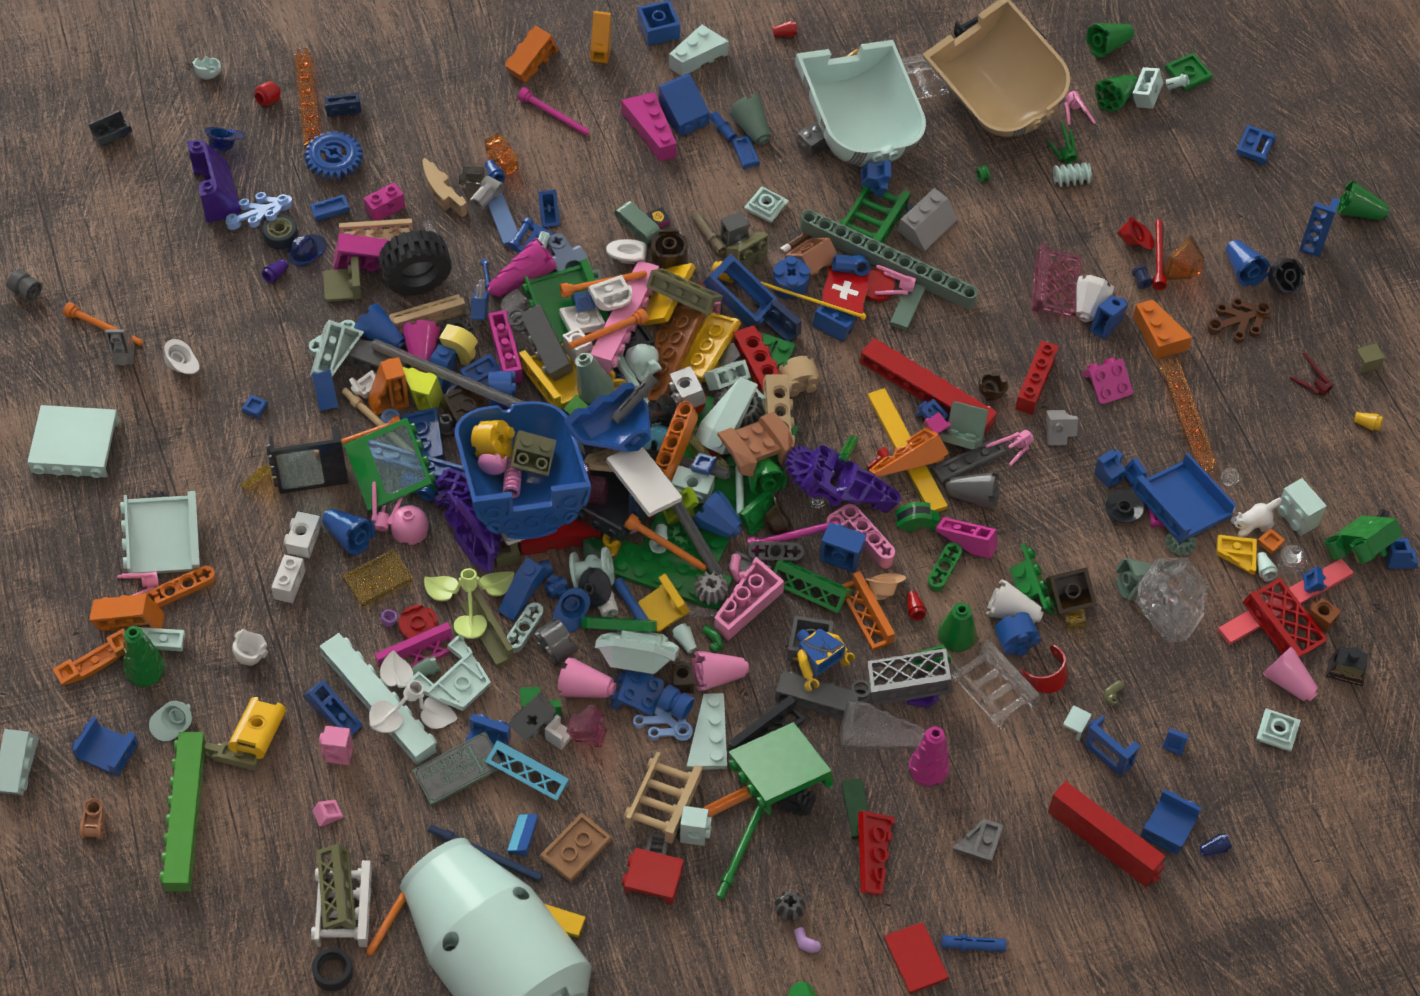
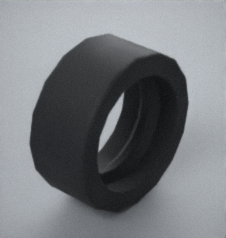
[311,948,354,991]

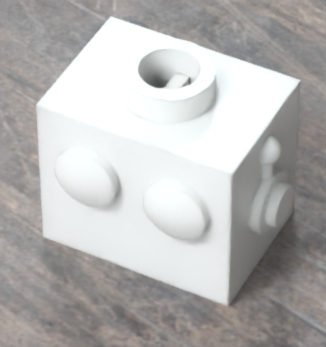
[562,328,593,363]

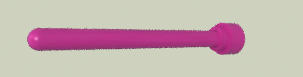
[517,87,589,135]
[747,521,839,552]

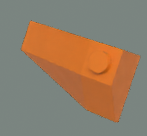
[869,427,949,477]

